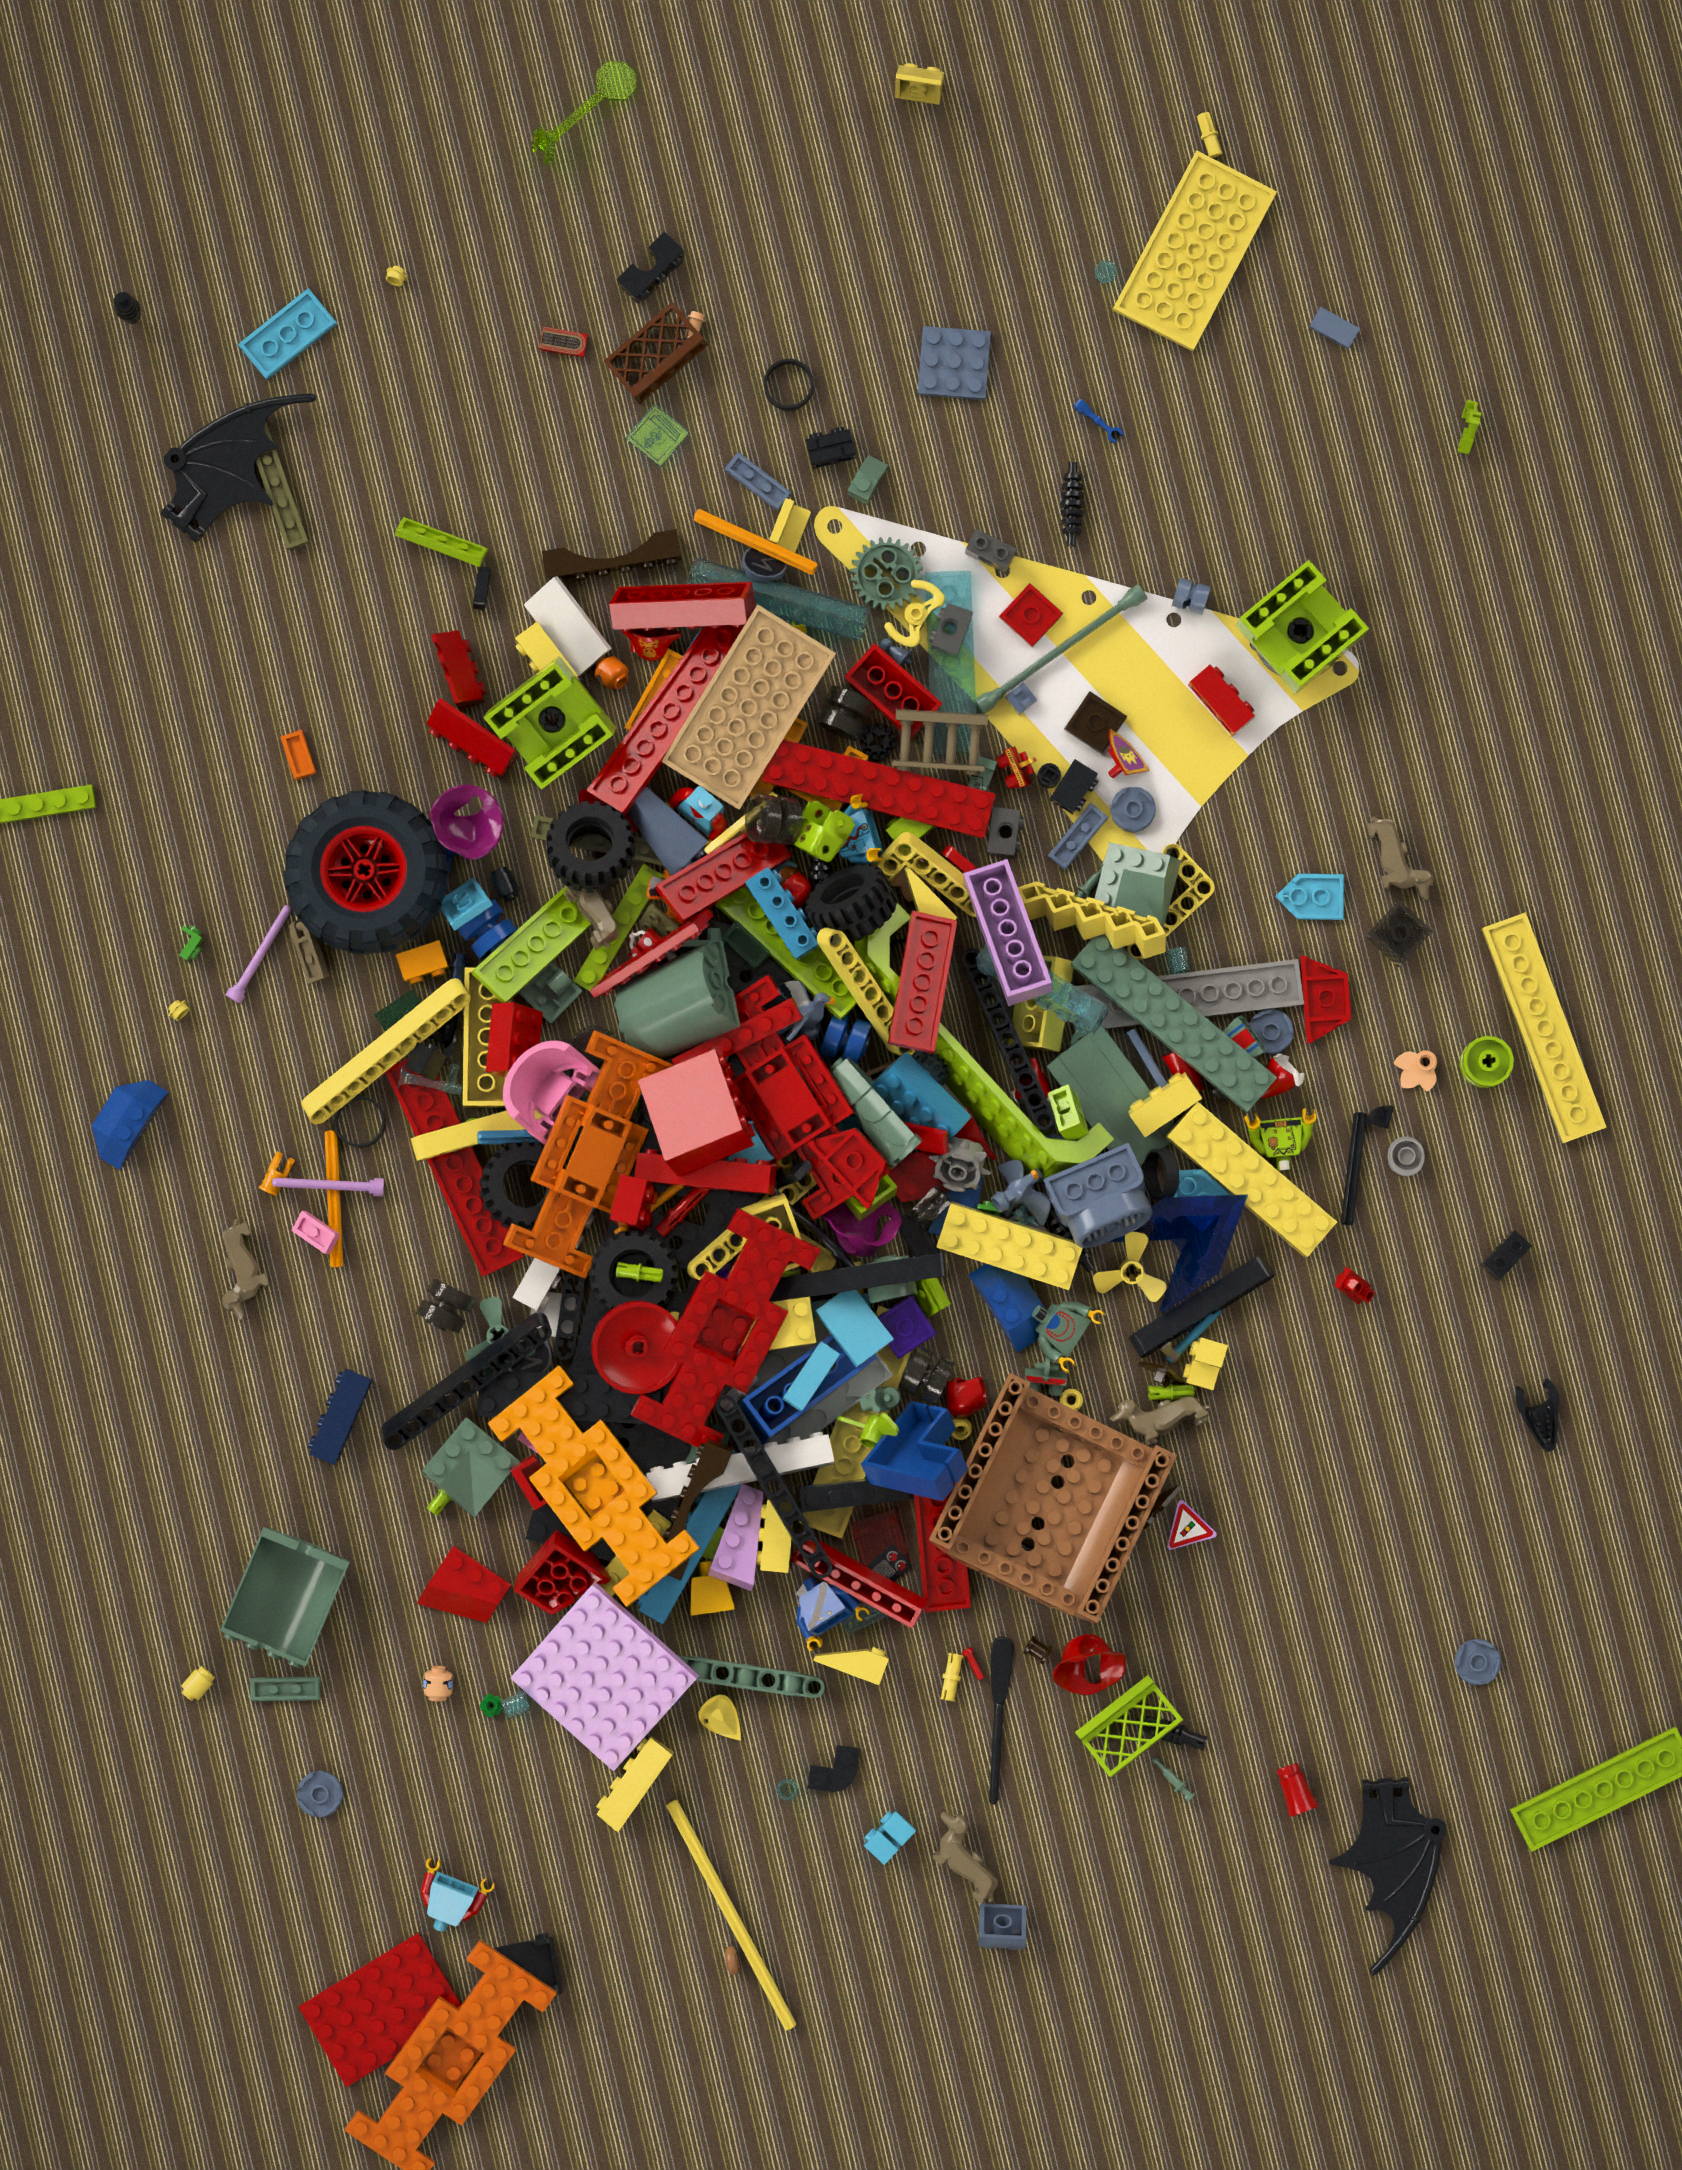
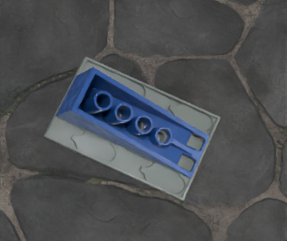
[720,1317,893,1447]

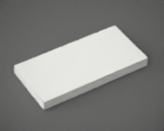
[524,576,612,677]

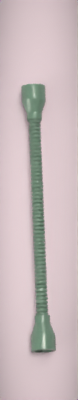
[974,584,1148,714]

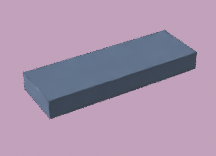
[724,452,792,512]
[1047,803,1108,870]
[1126,1029,1168,1088]

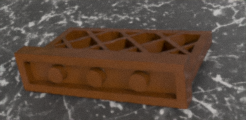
[604,302,708,404]

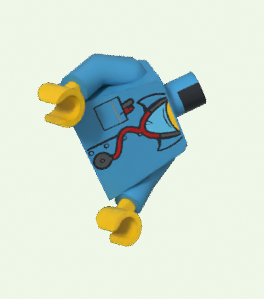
[839,794,884,865]

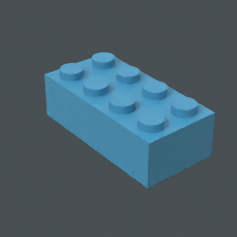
[871,1051,972,1140]

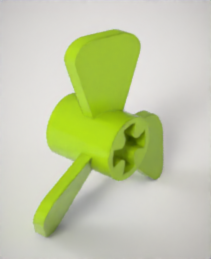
[837,1413,899,1449]

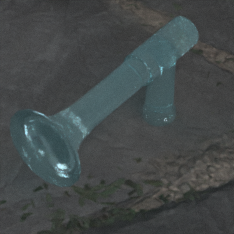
[397,1064,463,1095]

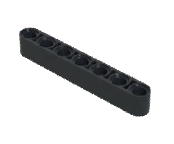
[1129,1255,1275,1358]

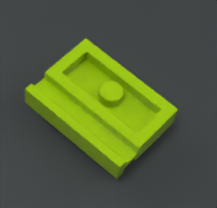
[914,1278,951,1318]

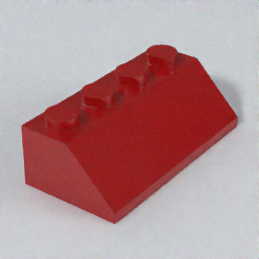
[844,643,943,741]
[426,698,518,778]

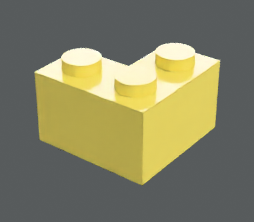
[1183,1338,1228,1391]

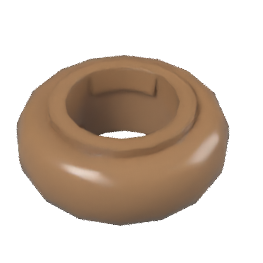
[725,1946,740,1975]

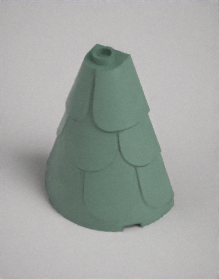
[831,1057,922,1169]

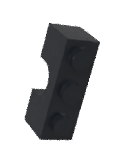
[617,231,685,303]

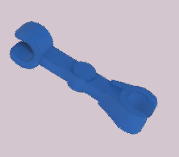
[1074,399,1123,444]

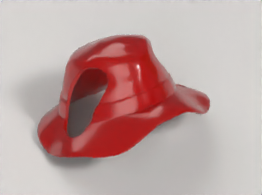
[1052,1634,1126,1695]

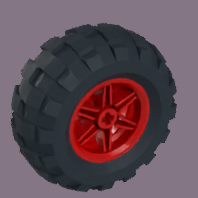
[283,790,449,955]

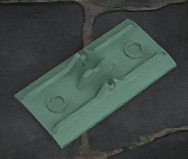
[1046,1024,1175,1166]

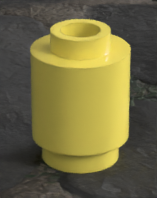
[181,1666,215,1701]

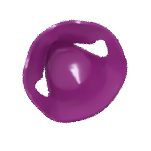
[430,785,503,860]
[822,1202,901,1257]

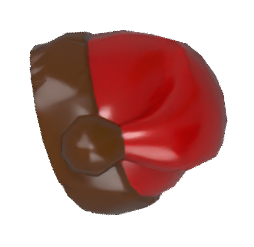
[778,866,812,909]

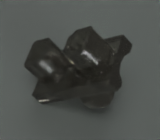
[908,1186,952,1230]

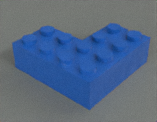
[861,1401,968,1501]

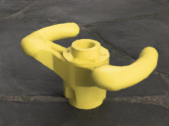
[884,580,945,648]

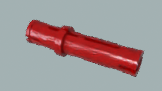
[654,1187,712,1238]

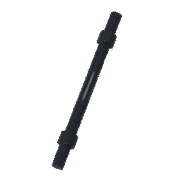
[767,1184,856,1268]

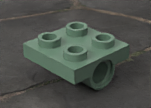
[519,962,583,1025]

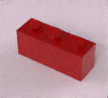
[1188,664,1255,737]

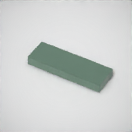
[250,1676,321,1701]

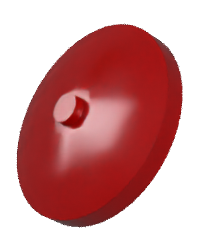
[591,1301,682,1394]

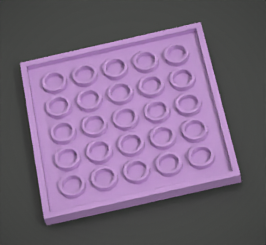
[511,1582,699,1771]

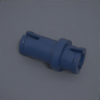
[450,953,468,985]

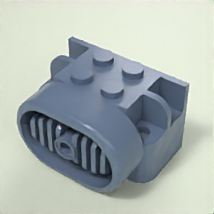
[1043,1143,1153,1248]

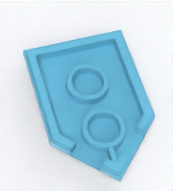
[1275,874,1344,920]
[1171,1169,1235,1232]

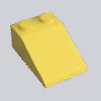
[895,63,944,105]
[903,865,957,920]
[742,1297,816,1351]
[813,1647,889,1685]

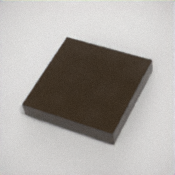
[1064,691,1127,755]

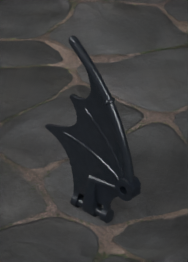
[161,393,316,543]
[1329,1777,1446,1976]

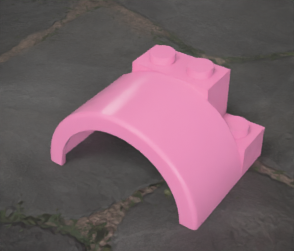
[503,1041,600,1145]

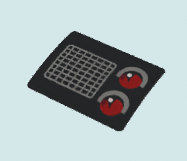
[867,1544,912,1581]

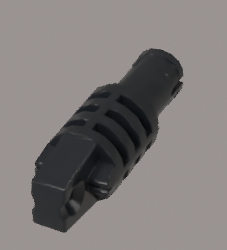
[1143,1716,1207,1750]

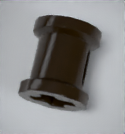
[1023,1635,1053,1665]

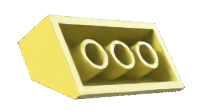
[1008,956,1073,1052]
[596,1736,674,1832]

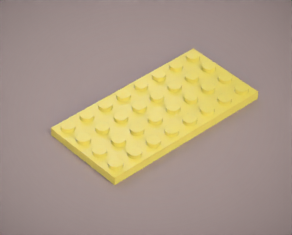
[1113,150,1277,352]

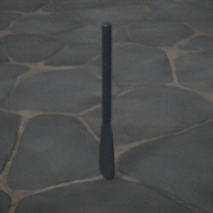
[989,1637,1013,1804]

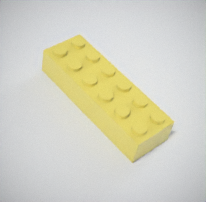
[463,967,512,1108]
[937,1201,1083,1290]

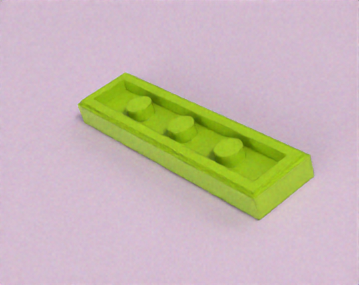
[395,517,488,567]

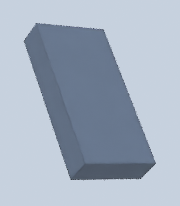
[1309,307,1360,350]

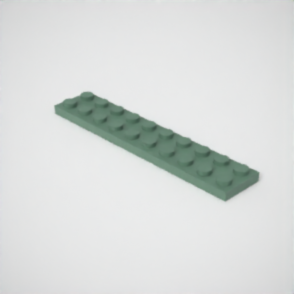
[1070,934,1277,1113]

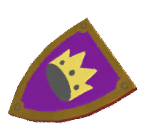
[1108,729,1150,779]

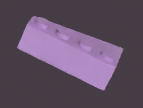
[708,1484,763,1591]

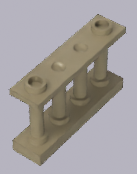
[893,709,988,775]

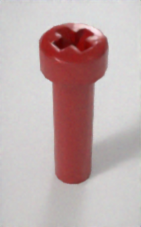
[962,1647,985,1680]

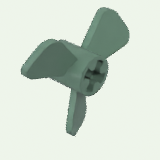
[465,1297,536,1369]

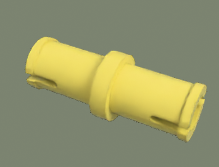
[940,1653,963,1702]

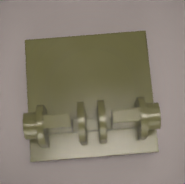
[639,903,679,953]

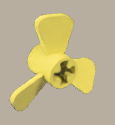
[1093,1231,1166,1302]

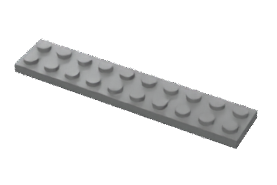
[1070,959,1304,1032]

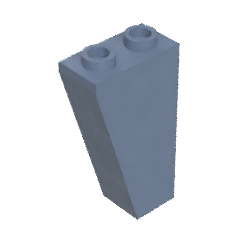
[627,787,708,876]

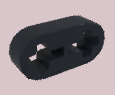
[473,567,491,611]

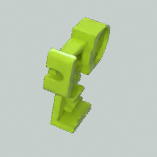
[1457,399,1481,455]

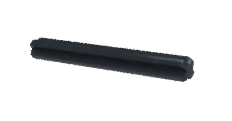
[1341,1112,1367,1226]

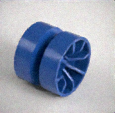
[457,899,518,960]
[819,1014,872,1065]

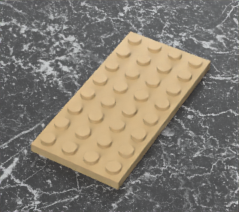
[662,604,836,810]

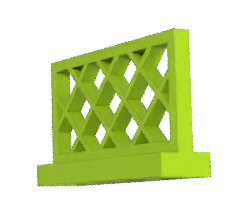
[1075,1675,1184,1778]

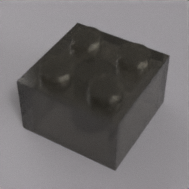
[1365,900,1433,968]

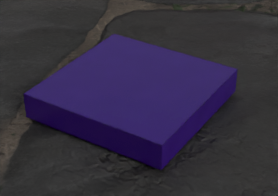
[877,1295,937,1359]

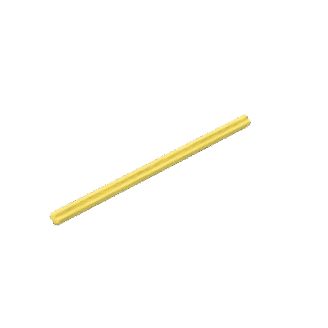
[666,1800,796,2031]

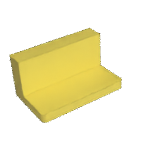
[769,498,811,552]

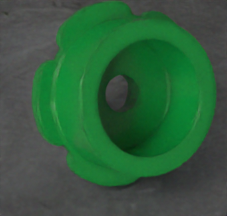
[480,1694,503,1717]

